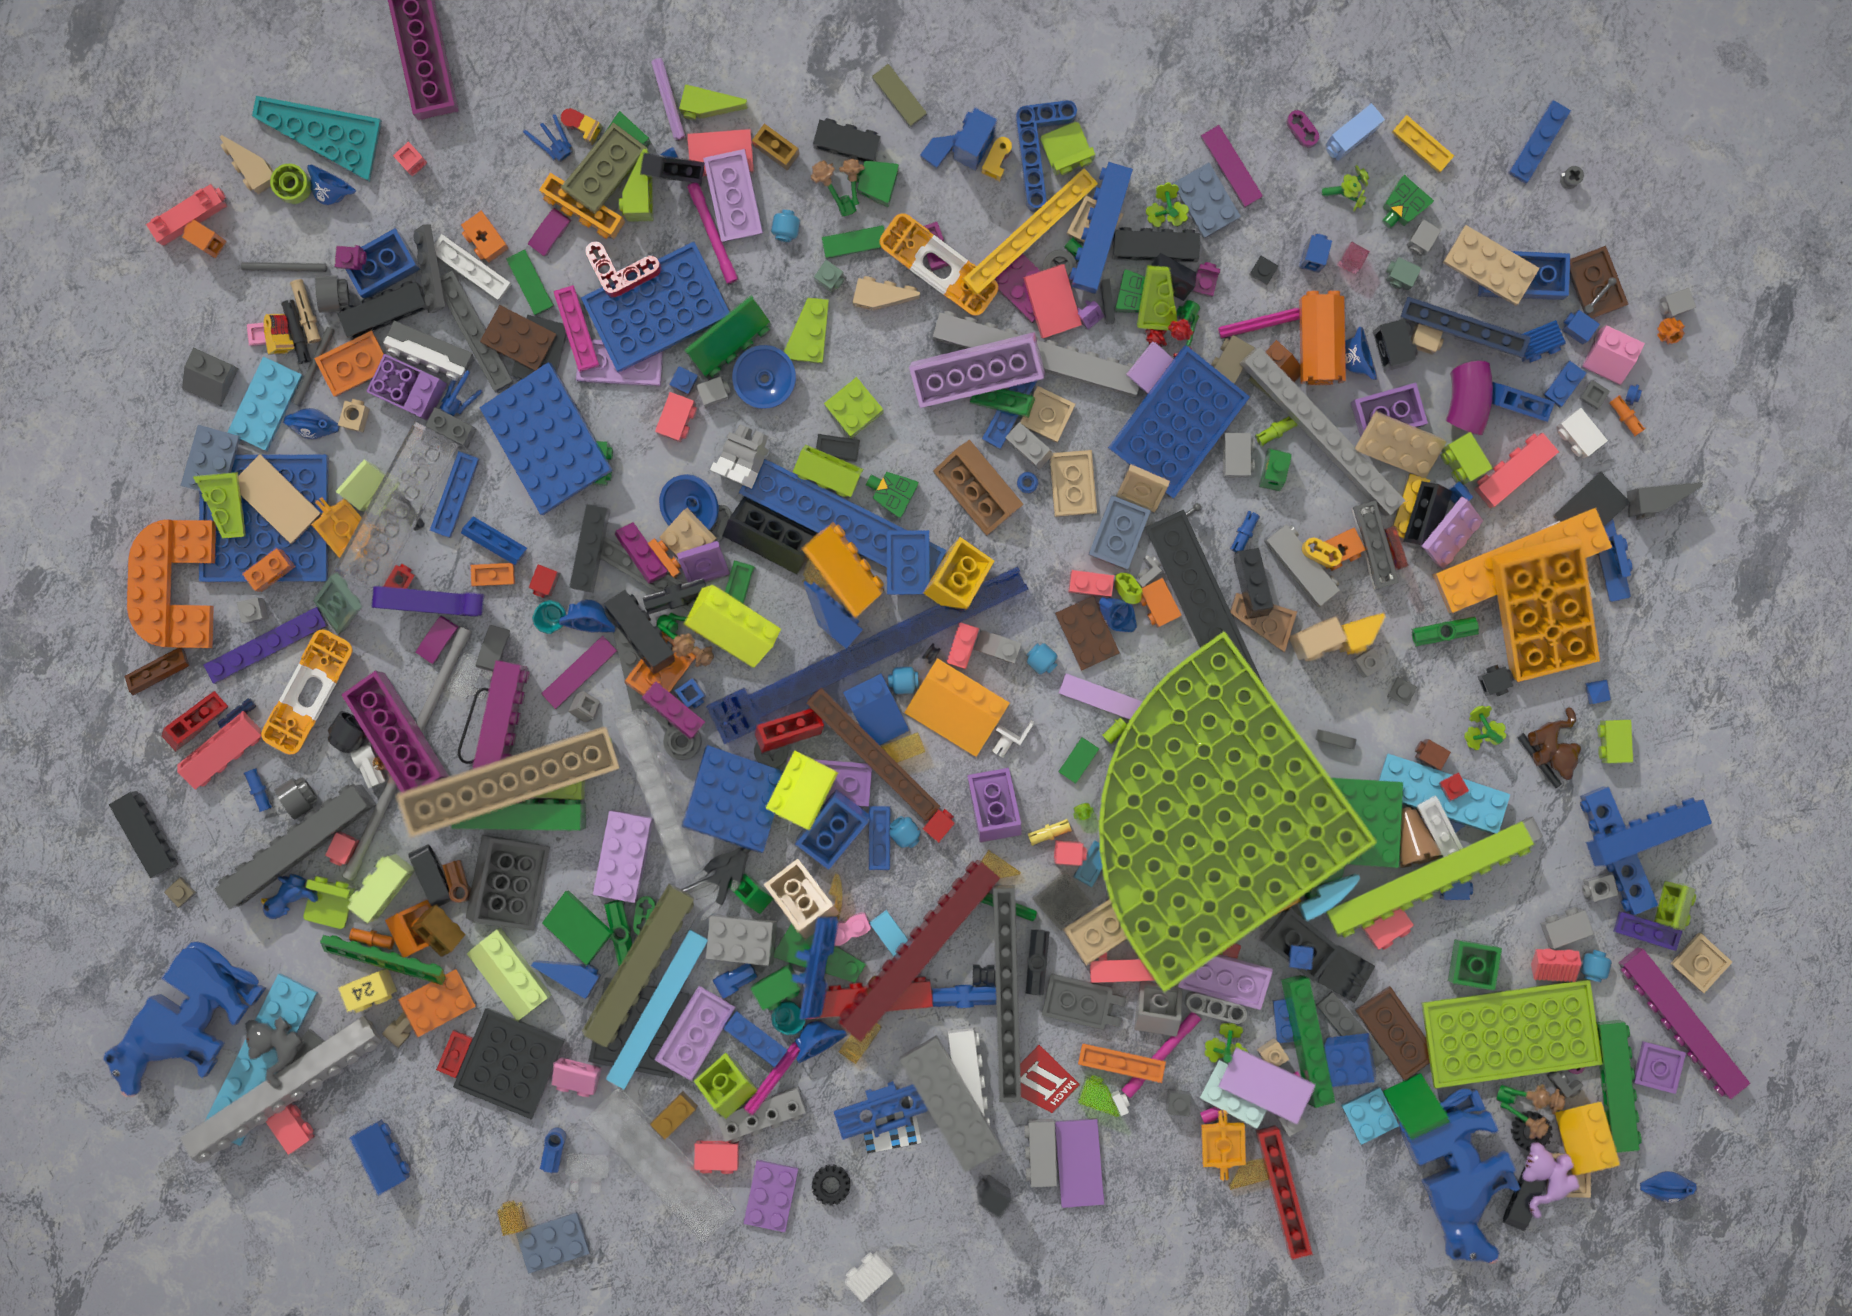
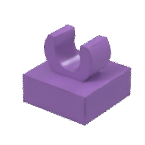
[1077,300,1104,330]

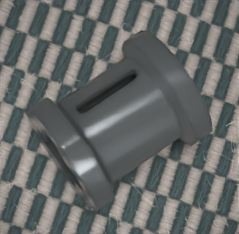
[1560,166,1584,189]

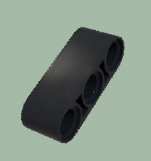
[408,844,452,907]
[1503,1167,1547,1231]

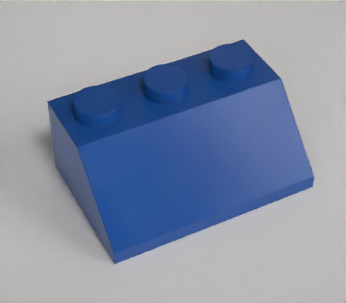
[349,1119,410,1195]

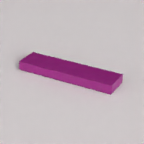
[1201,125,1263,208]
[541,635,618,709]

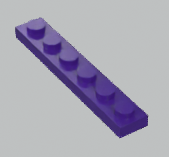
[204,607,328,684]

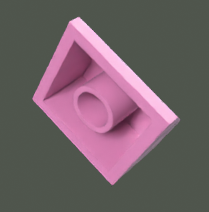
[1582,325,1645,385]
[552,1057,602,1097]

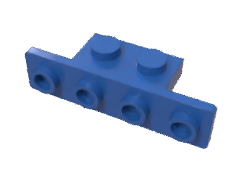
[1598,519,1633,602]

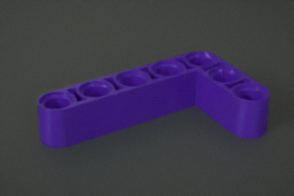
[371,586,484,617]

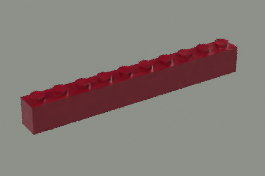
[838,859,1000,1042]

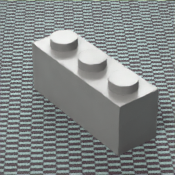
[1024,1118,1057,1187]

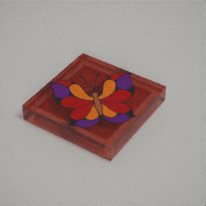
[1384,526,1408,570]

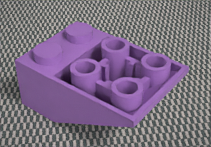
[366,354,447,421]

